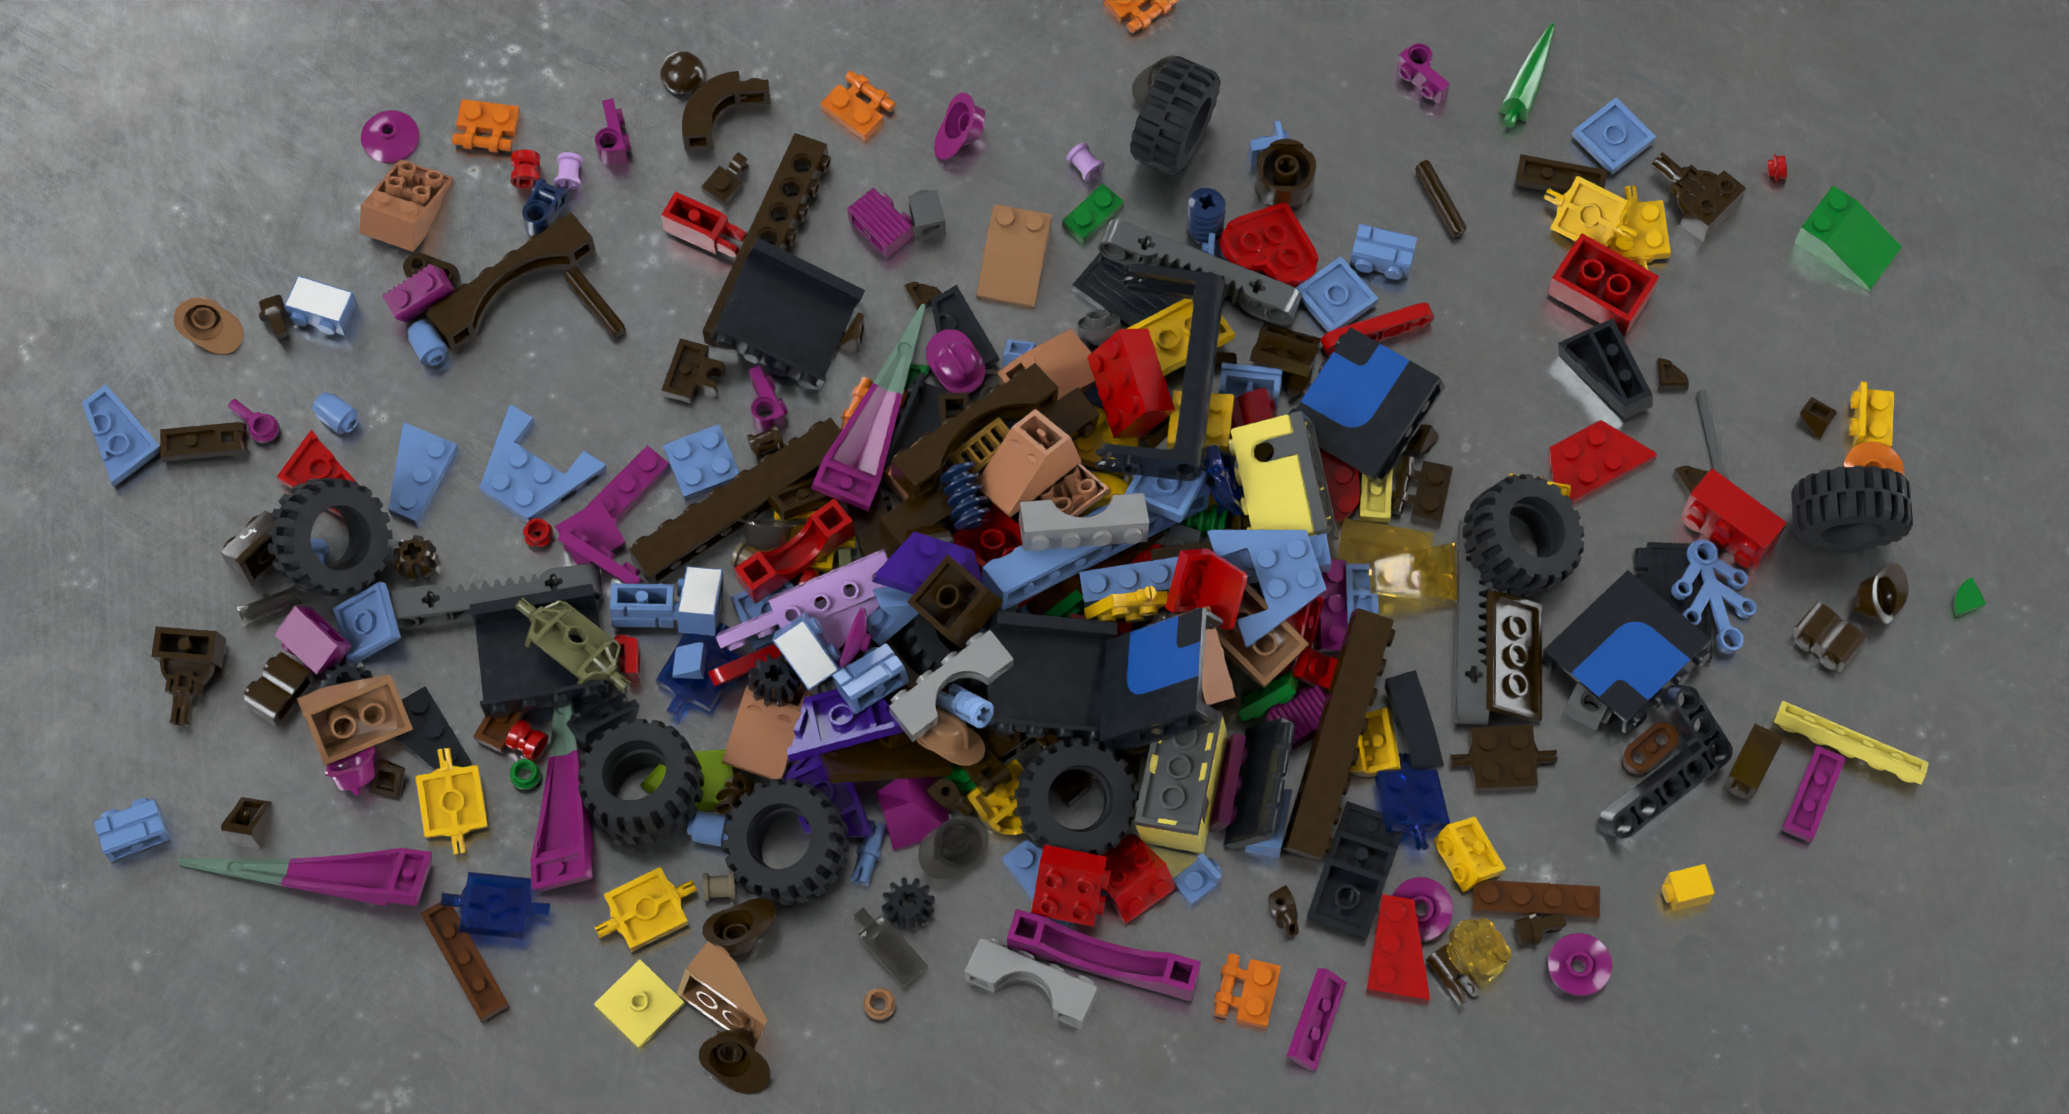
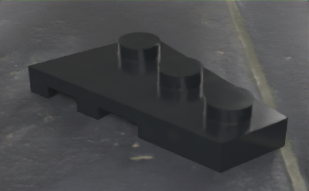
[931,285,1000,369]
[393,686,472,771]

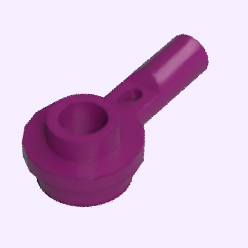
[228,399,280,443]

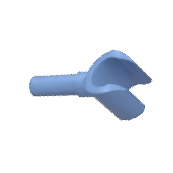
[311,538,329,566]

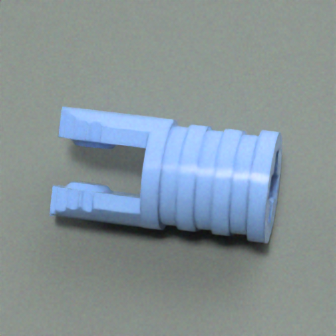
[936,684,994,728]

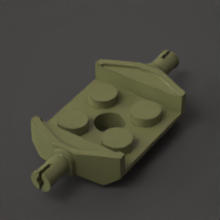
[515,598,631,692]

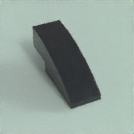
[1384,670,1444,775]

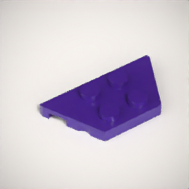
[872,532,983,594]
[787,689,904,762]
[783,755,874,838]

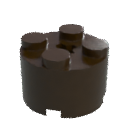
[1255,139,1316,207]

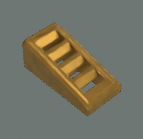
[949,417,1010,473]

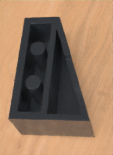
[1558,318,1653,419]

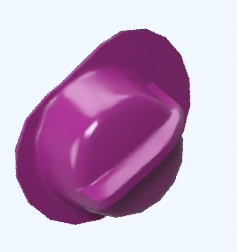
[934,92,985,160]
[926,330,985,393]
[325,745,375,796]

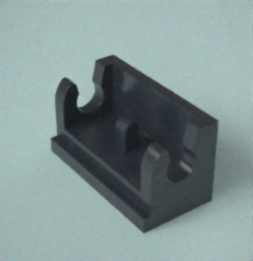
[566,689,640,748]

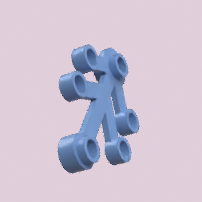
[1671,540,1757,654]

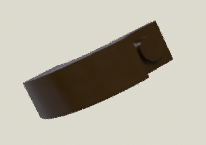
[682,71,771,149]

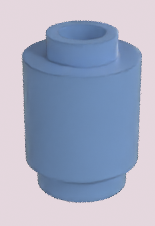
[407,320,448,366]
[312,392,358,434]
[687,811,732,847]

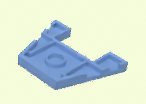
[479,404,607,522]
[1207,530,1326,648]

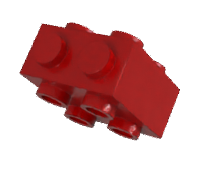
[1031,844,1111,927]

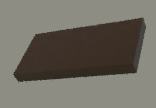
[1486,590,1542,723]
[819,739,953,783]

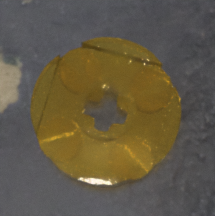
[1447,918,1512,981]

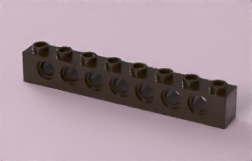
[702,133,831,355]

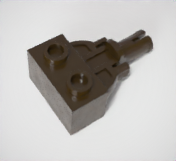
[1651,152,1747,242]
[151,626,226,726]

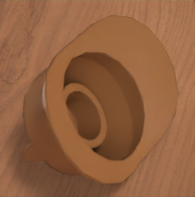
[173,297,244,354]
[916,707,985,766]

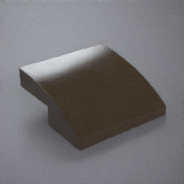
[1249,322,1321,377]

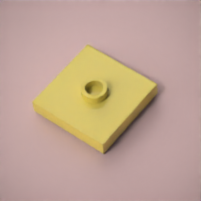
[594,959,685,1050]

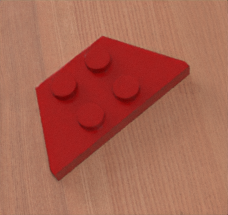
[1548,420,1657,505]

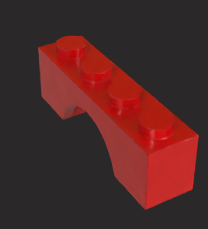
[734,498,855,604]

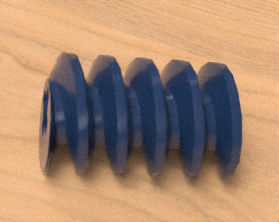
[1187,188,1226,245]
[940,461,991,531]

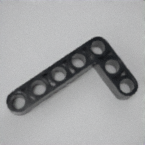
[1598,685,1733,838]

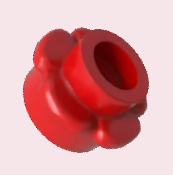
[1768,153,1788,182]
[523,518,553,547]

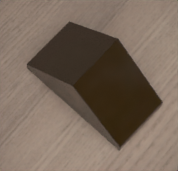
[221,797,272,849]

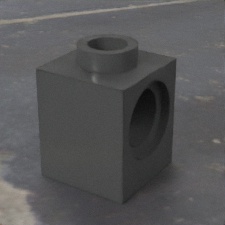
[908,190,946,240]
[1563,682,1613,731]

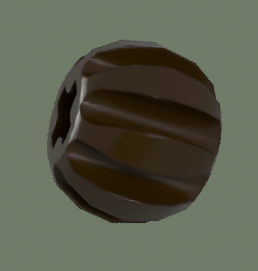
[392,535,438,581]

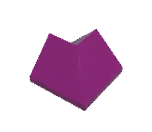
[876,777,954,851]

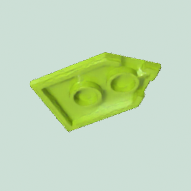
[640,749,733,812]

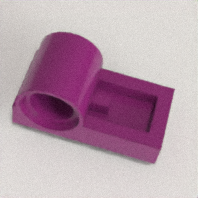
[1396,43,1450,105]
[595,98,631,165]
[749,365,788,432]

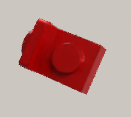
[614,635,641,684]
[1292,647,1338,689]

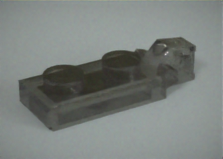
[854,907,928,989]

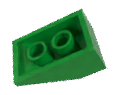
[1794,186,1902,291]

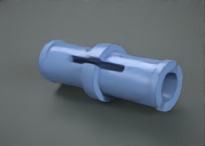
[850,820,887,886]

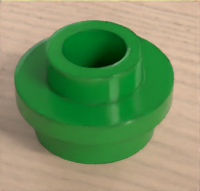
[509,759,541,790]

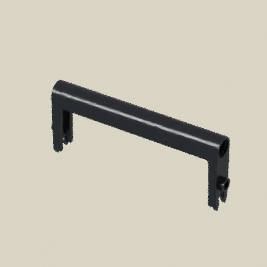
[1095,264,1225,481]

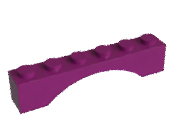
[1007,909,1201,1002]

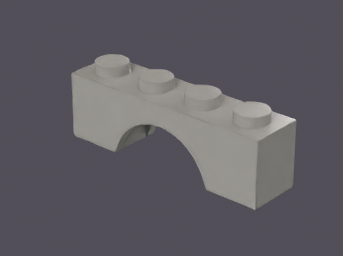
[1019,493,1149,551]
[889,630,1014,742]
[964,938,1097,1030]

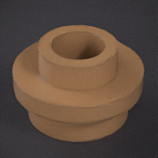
[863,988,896,1020]

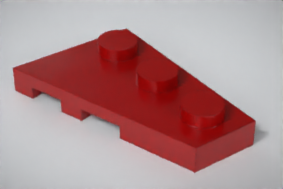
[276,430,360,520]
[1367,894,1430,1000]

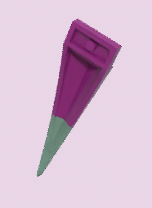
[811,304,925,511]
[530,703,594,892]
[178,848,433,906]

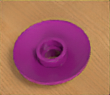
[361,110,420,163]
[840,607,872,668]
[1392,877,1453,941]
[1548,933,1612,996]

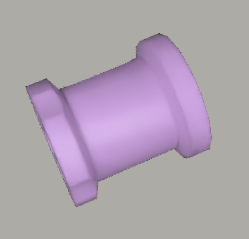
[1066,142,1105,182]
[554,152,584,191]

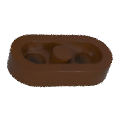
[1623,722,1678,775]

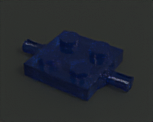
[1203,444,1244,516]
[656,623,741,717]
[1375,752,1450,851]
[441,872,551,939]

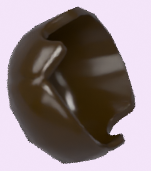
[660,51,707,94]

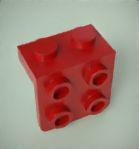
[1165,548,1247,630]
[1101,834,1176,924]

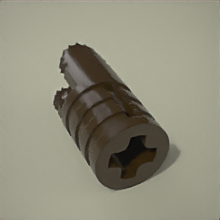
[1426,944,1482,1005]

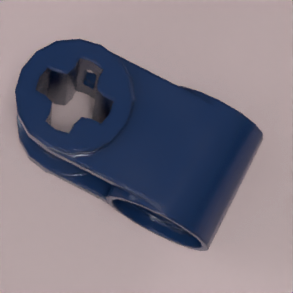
[522,178,569,236]

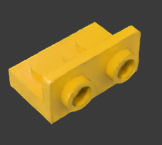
[1849,381,1894,448]
[1433,816,1506,892]

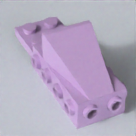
[716,549,889,651]

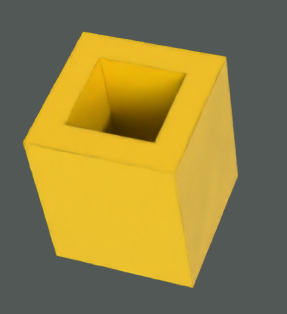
[1662,864,1715,911]

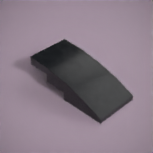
[1307,801,1406,938]

